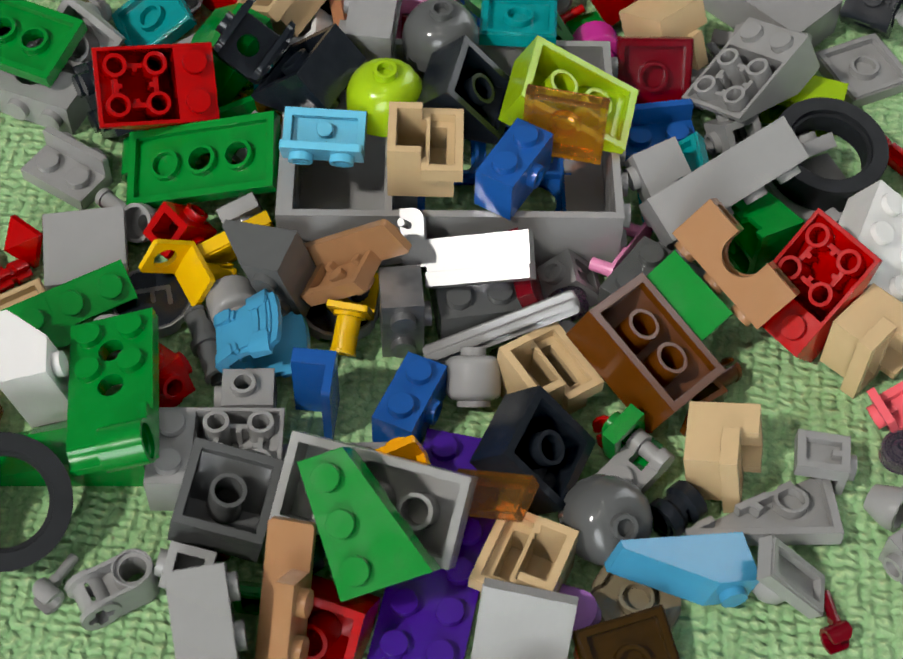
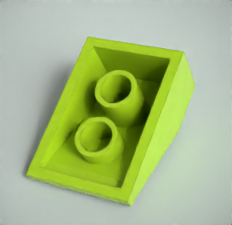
[498,35,639,154]

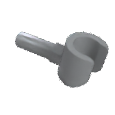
[32,553,79,615]

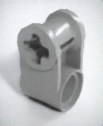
[65,548,160,631]

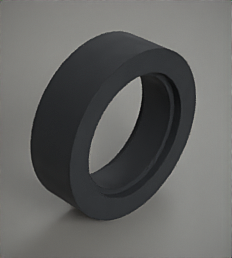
[772,97,889,212]
[0,432,73,572]

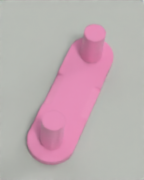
[589,222,653,278]

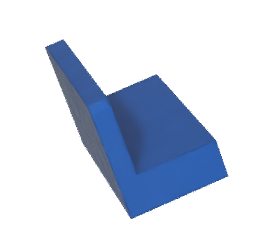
[290,347,340,439]

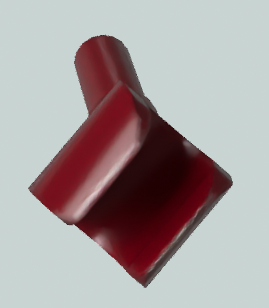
[819,590,852,655]

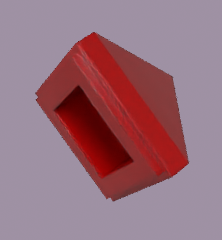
[4,215,43,269]

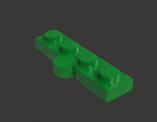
[0,259,138,348]

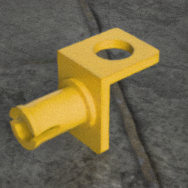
[138,239,237,306]
[326,273,379,357]

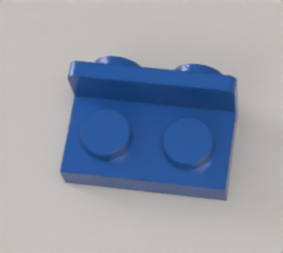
[625,99,695,161]

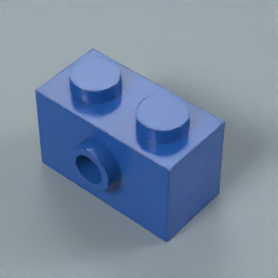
[474,118,554,220]
[371,351,447,444]

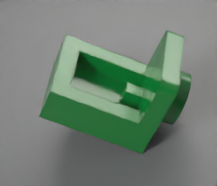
[601,404,663,471]

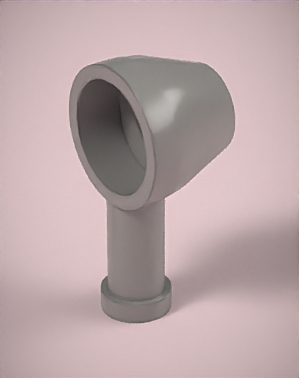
[95,187,157,243]
[863,484,903,533]

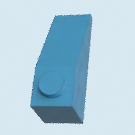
[604,532,759,608]

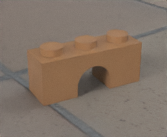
[672,198,801,330]

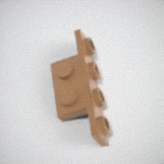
[300,219,412,307]
[255,516,317,659]

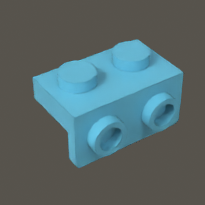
[279,106,367,168]

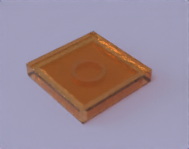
[523,84,611,165]

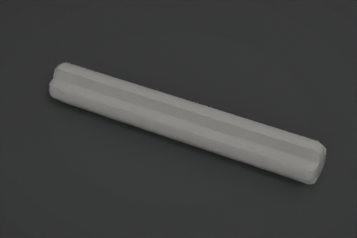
[422,290,581,364]

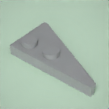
[684,477,844,546]

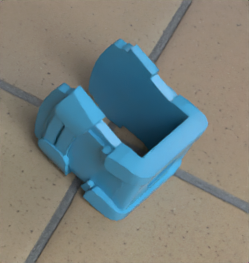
[213,288,311,378]

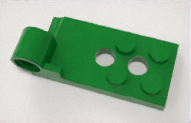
[0,0,88,88]
[121,110,280,208]
[66,307,160,477]

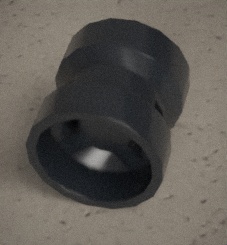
[650,480,708,537]

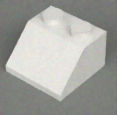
[0,310,69,428]

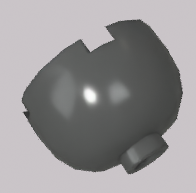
[402,0,479,73]
[559,474,653,566]

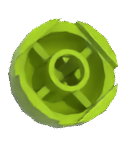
[346,57,422,138]

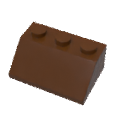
[566,272,726,434]

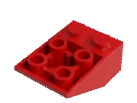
[91,42,220,130]
[762,207,883,363]

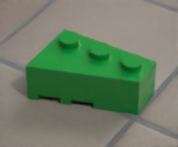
[297,447,441,602]

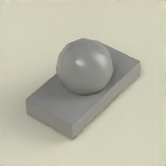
[752,534,825,619]

